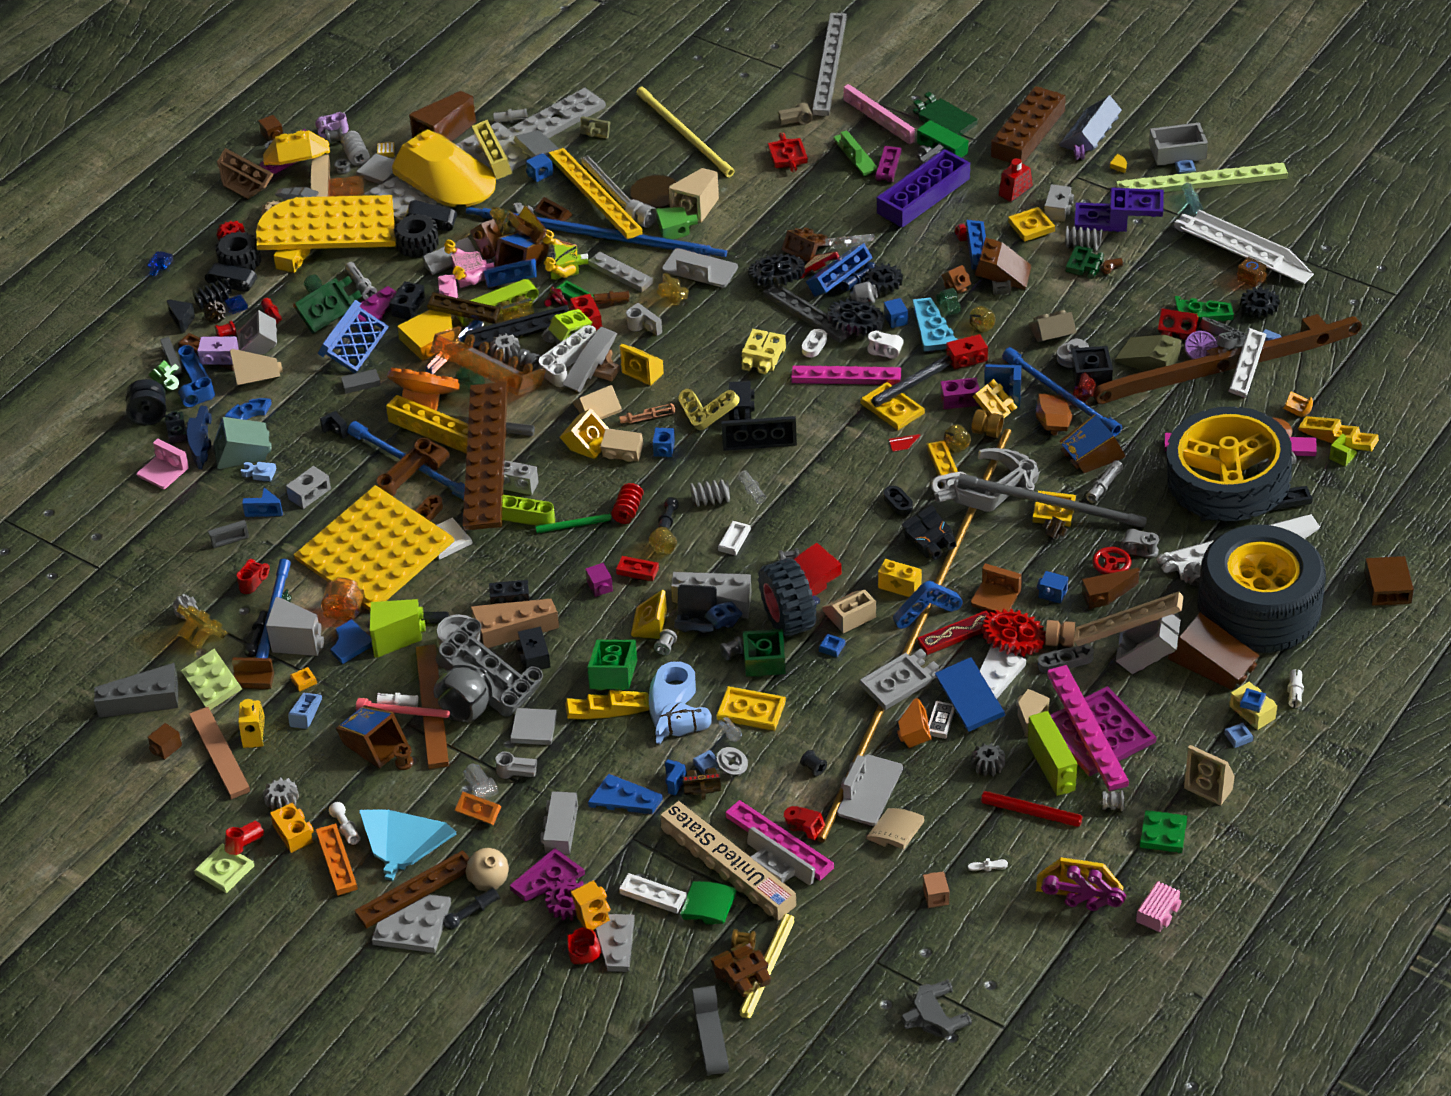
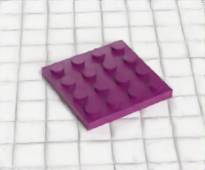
[1050,686,1156,777]

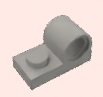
[626,303,662,336]

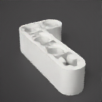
[539,325,596,387]

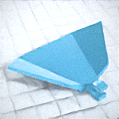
[359,810,456,881]

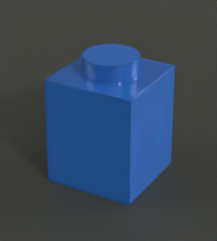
[884,298,908,329]

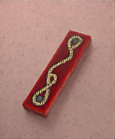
[917,610,989,655]

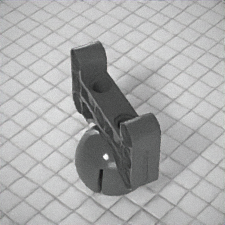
[433,618,543,723]

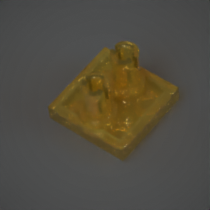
[176,604,227,649]

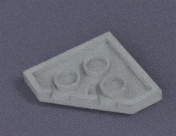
[372,895,451,953]

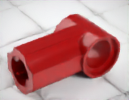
[224,820,264,855]

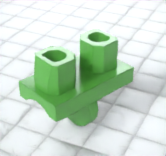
[148,360,179,391]

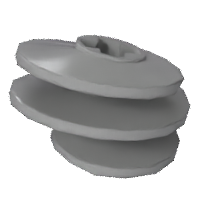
[1057,338,1089,368]

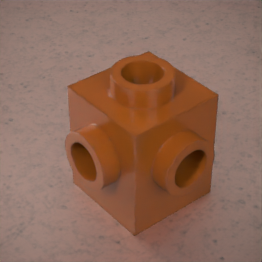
[941,265,971,294]

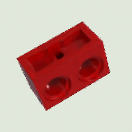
[569,294,602,330]
[1158,308,1198,340]

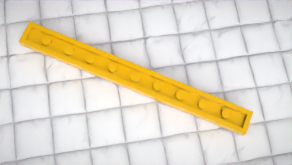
[549,148,642,239]

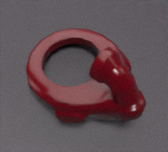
[544,286,568,306]

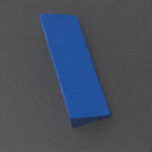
[484,258,537,288]

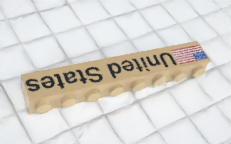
[661,801,796,920]

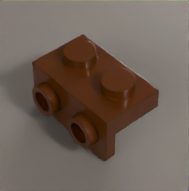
[470,219,502,259]

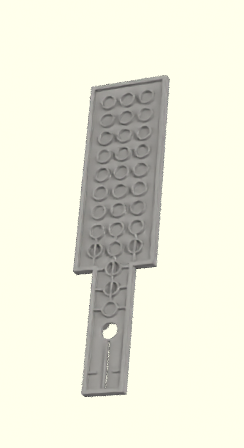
[365,88,606,223]

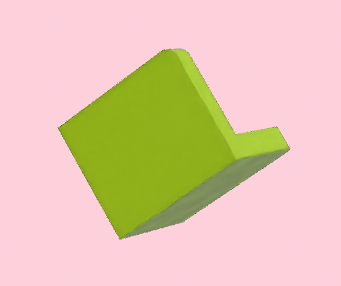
[1329,434,1357,467]

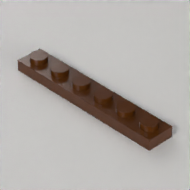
[354,850,470,929]

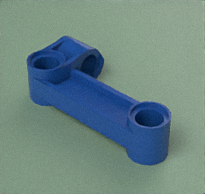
[178,345,215,407]

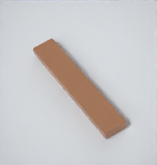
[190,707,250,799]

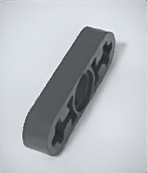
[160,337,182,376]
[1038,644,1094,673]

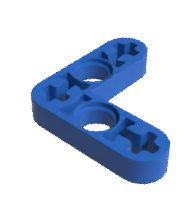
[893,581,963,629]

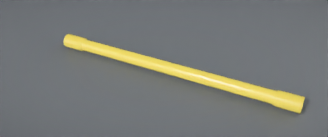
[636,87,735,177]

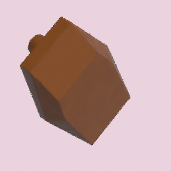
[1035,394,1072,435]

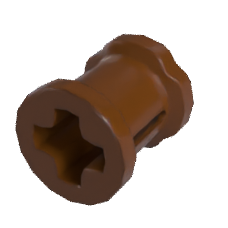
[393,743,414,770]

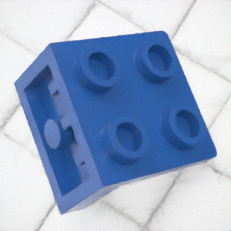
[984,364,1021,407]

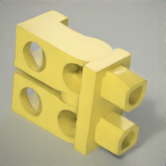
[742,329,786,374]

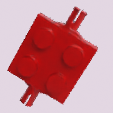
[768,132,808,172]

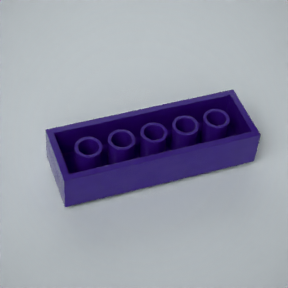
[877,149,970,228]

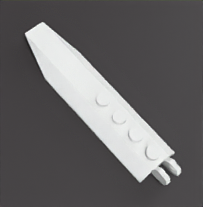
[1174,210,1314,284]
[1157,514,1320,581]

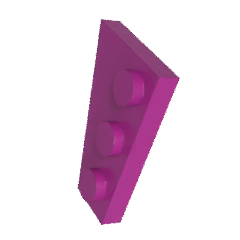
[358,286,397,331]
[510,848,585,901]

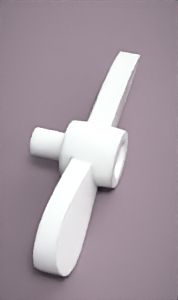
[968,858,1008,872]

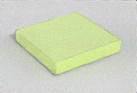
[194,843,254,893]

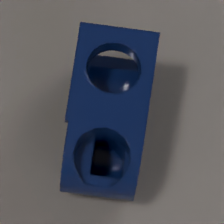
[705,601,743,629]

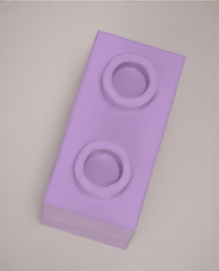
[198,337,239,364]

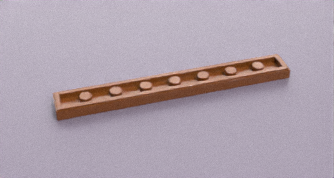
[416,644,449,769]

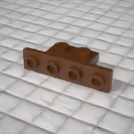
[507,206,547,244]

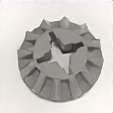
[715,747,748,777]

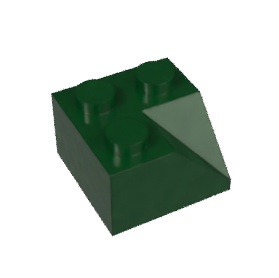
[743,629,786,677]

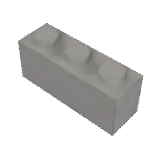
[541,792,578,854]

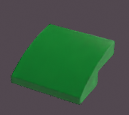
[680,881,737,924]

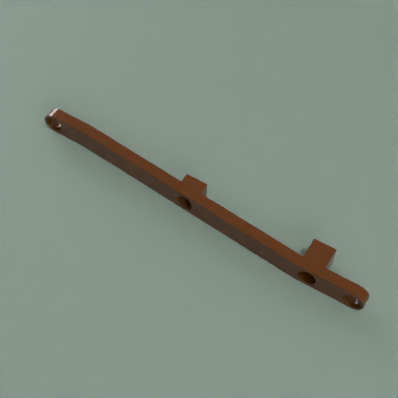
[1093,314,1362,404]

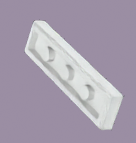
[1228,328,1266,398]

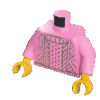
[444,240,494,288]

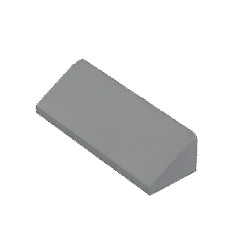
[423,238,476,275]

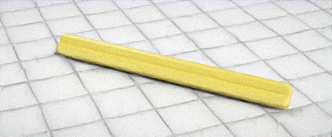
[740,914,794,1019]

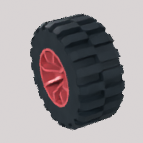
[758,558,817,637]

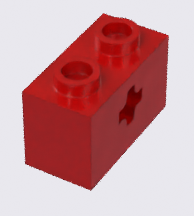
[946,334,988,369]

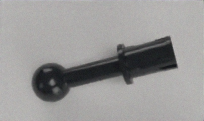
[656,497,679,536]
[243,610,268,658]
[443,887,500,929]

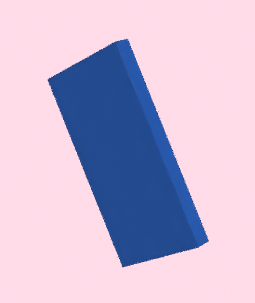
[935,657,1005,732]

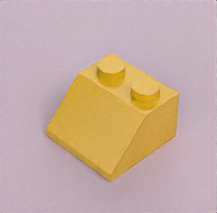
[620,344,664,386]
[560,408,609,459]

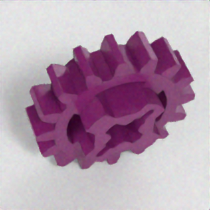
[545,878,584,921]

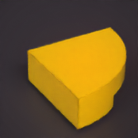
[1110,154,1127,173]

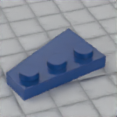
[588,774,663,814]

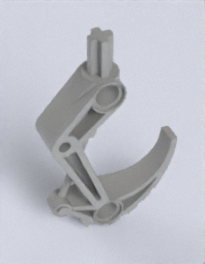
[934,448,1040,512]

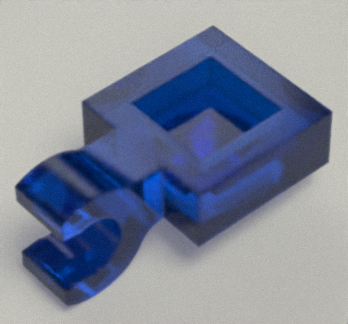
[147,251,173,276]

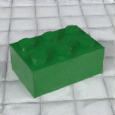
[588,639,637,691]

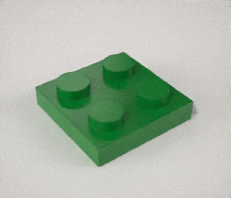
[1140,810,1187,853]

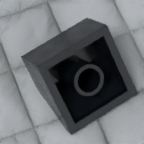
[1071,346,1113,389]

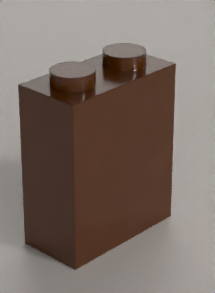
[1364,556,1414,605]

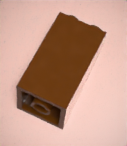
[409,91,476,142]
[1168,613,1259,690]

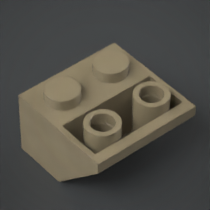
[1028,310,1076,342]

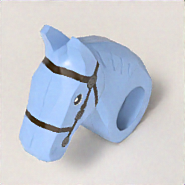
[649,662,711,744]

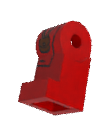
[783,806,825,840]

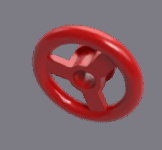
[1092,547,1131,575]

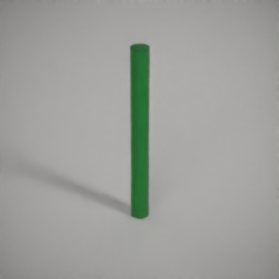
[535,513,611,533]

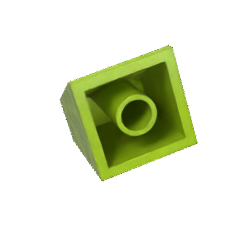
[370,599,426,658]

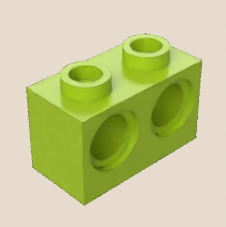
[548,309,592,342]

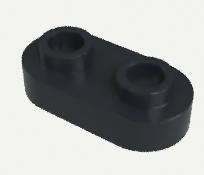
[884,486,913,515]

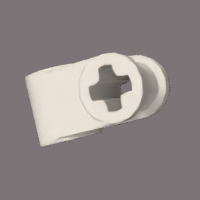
[867,331,903,359]

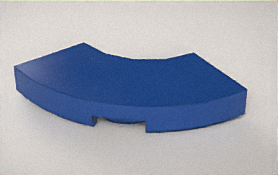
[224,398,272,420]

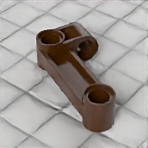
[377,438,450,496]

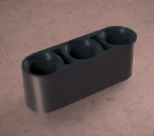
[405,200,457,231]
[205,263,257,292]

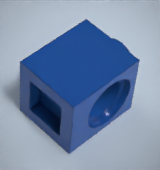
[526,153,553,182]
[653,428,675,457]
[1037,571,1068,604]

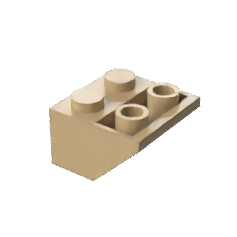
[822,590,876,633]

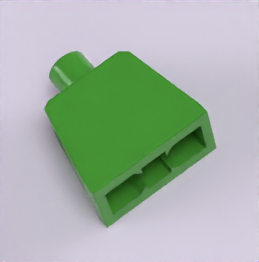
[656,207,698,240]

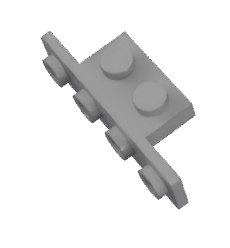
[747,827,815,885]

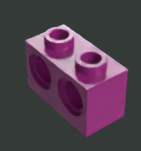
[940,377,980,410]

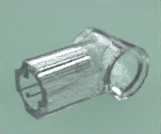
[463,763,499,800]

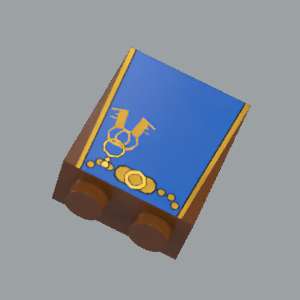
[494,232,549,267]
[1059,414,1126,473]
[336,705,409,768]

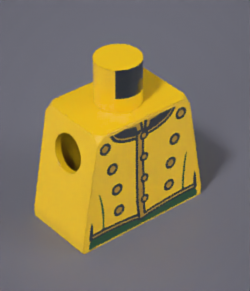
[239,699,265,748]

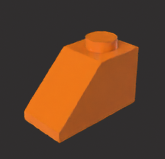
[897,698,931,748]

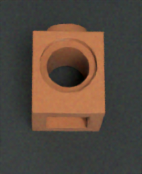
[923,872,949,908]

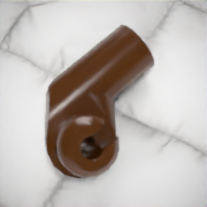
[1101,258,1123,274]

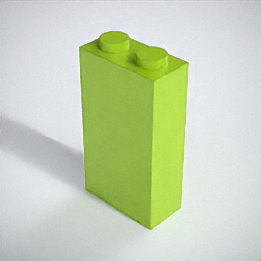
[1028,711,1077,796]

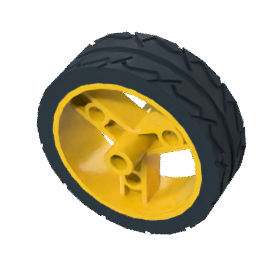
[1167,407,1292,521]

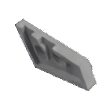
[595,914,635,972]

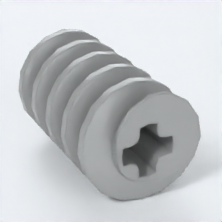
[341,131,370,166]
[1065,226,1102,251]
[690,479,730,507]

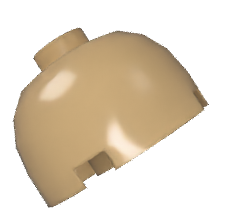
[466,848,509,892]

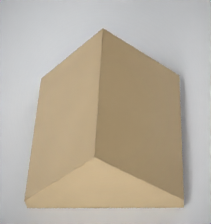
[573,385,622,420]

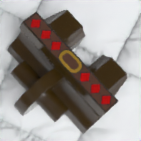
[683,768,721,800]

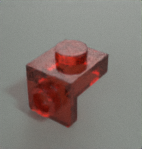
[1073,373,1096,401]

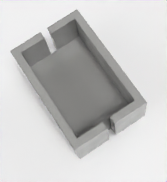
[1149,123,1208,165]
[1116,614,1180,674]

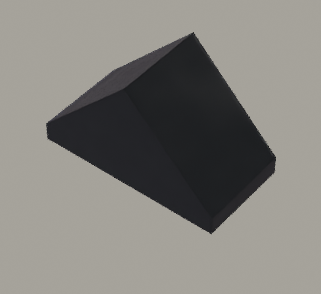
[166,299,195,333]

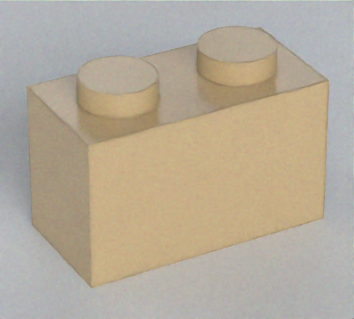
[601,428,644,462]

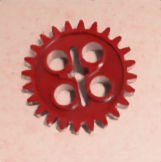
[981,608,1046,657]

